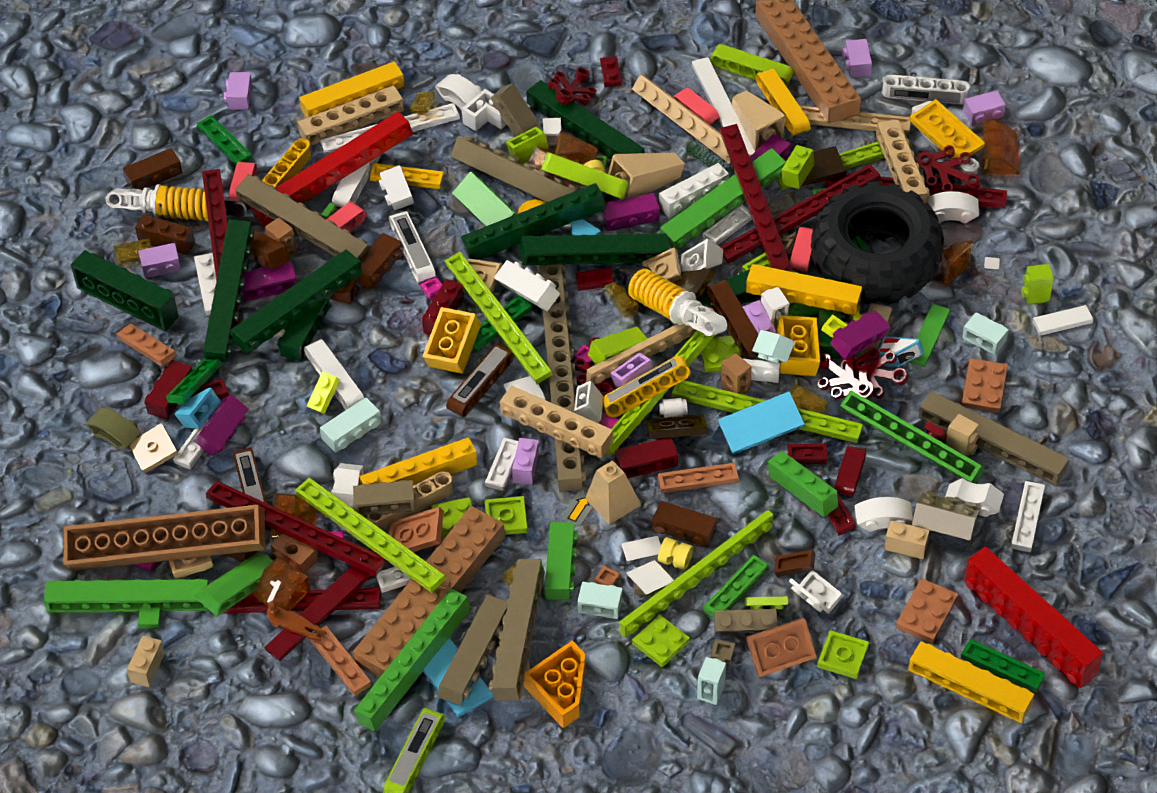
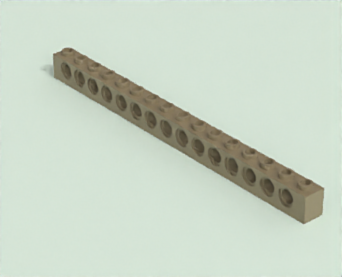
[539,265,586,491]

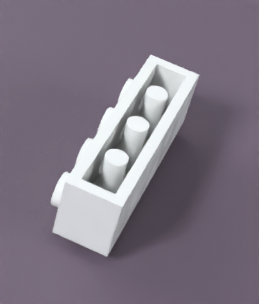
[659,163,729,219]
[494,260,560,311]

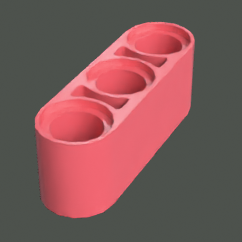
[673,88,719,125]
[229,162,257,205]
[326,202,367,232]
[790,227,813,273]

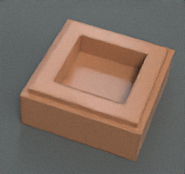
[594,565,621,586]

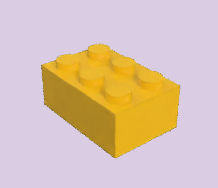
[422,307,481,374]
[775,315,820,376]

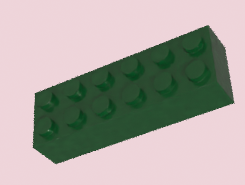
[71,250,179,332]

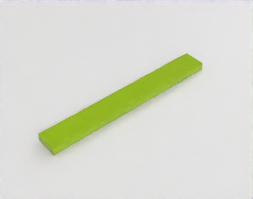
[775,135,912,190]

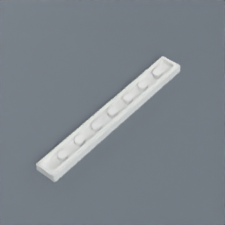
[692,57,755,156]
[320,103,460,156]

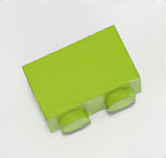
[506,126,550,163]
[781,145,814,189]
[1021,264,1054,305]

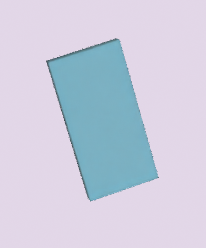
[718,392,805,455]
[423,638,493,718]

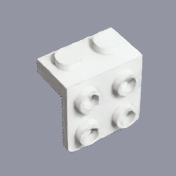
[743,357,780,383]
[789,571,844,614]

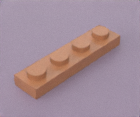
[117,324,177,367]
[658,463,739,494]
[310,626,372,696]

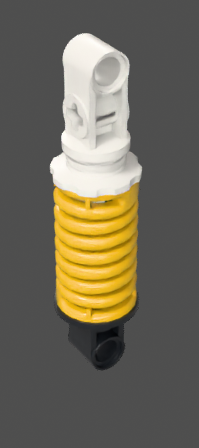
[106,184,250,222]
[612,265,727,336]

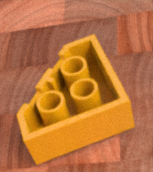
[524,640,586,728]

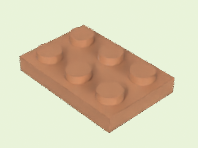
[961,358,1008,413]
[389,507,444,552]
[895,578,958,644]
[746,618,817,677]

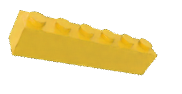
[299,61,405,118]
[746,264,862,315]
[359,437,477,486]
[908,641,1034,724]

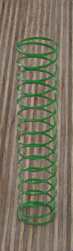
[687,141,735,178]

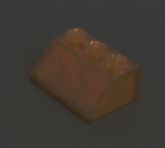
[981,120,1020,175]

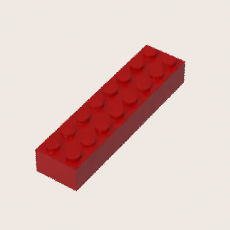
[964,546,1103,688]

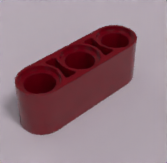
[834,445,867,497]

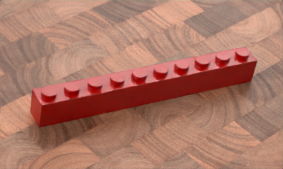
[249,112,413,228]

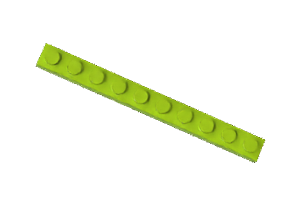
[444,252,553,385]
[606,330,717,455]
[672,380,863,443]
[295,478,446,593]
[619,510,773,638]

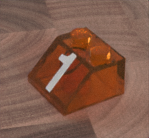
[253,556,311,612]

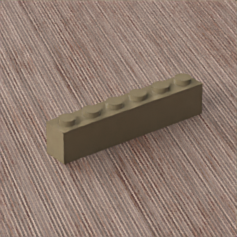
[438,594,507,706]

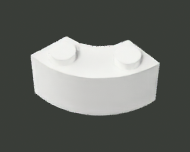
[435,74,482,110]
[927,192,979,224]
[331,463,364,510]
[945,478,1004,517]
[855,497,913,532]

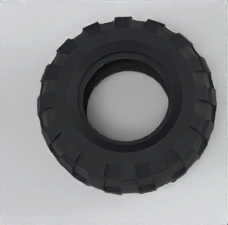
[811,182,944,304]

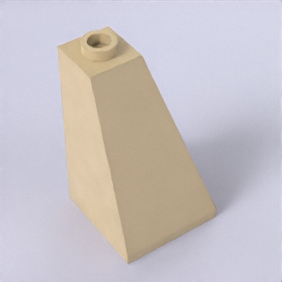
[732,90,785,151]
[608,153,685,200]
[586,460,641,525]

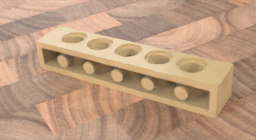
[298,86,404,146]
[876,120,930,203]
[500,385,613,458]

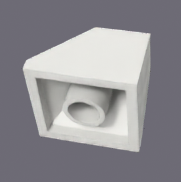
[680,239,723,272]

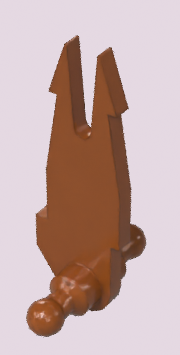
[267,601,325,641]

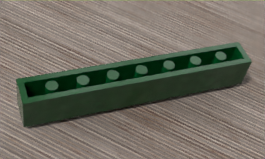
[526,80,645,160]
[460,183,606,260]
[203,219,254,362]
[519,233,669,265]
[231,249,362,354]

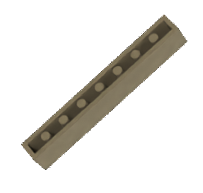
[451,135,580,202]
[235,174,368,260]
[918,391,1069,486]
[489,559,545,701]

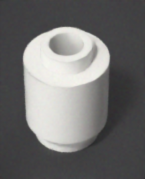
[960,158,979,184]
[659,398,687,418]

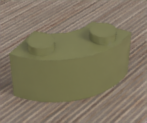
[85,408,141,450]

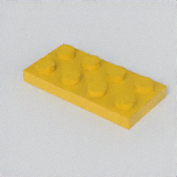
[909,99,985,160]

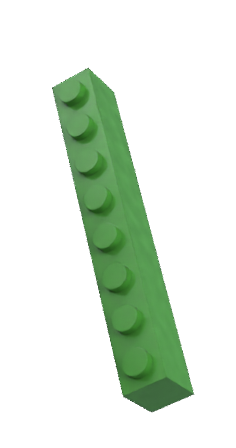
[660,148,786,250]
[840,390,985,484]
[44,579,209,613]
[354,588,471,732]

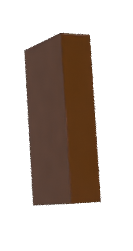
[774,549,816,577]

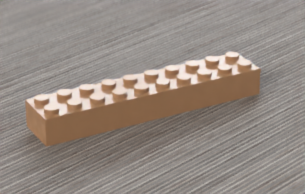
[755,0,861,124]
[63,505,266,571]
[352,506,505,678]

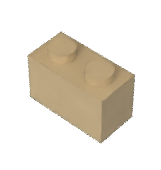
[946,414,979,457]
[884,520,930,559]
[127,636,165,687]

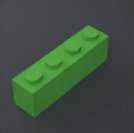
[768,451,838,517]
[545,522,578,601]

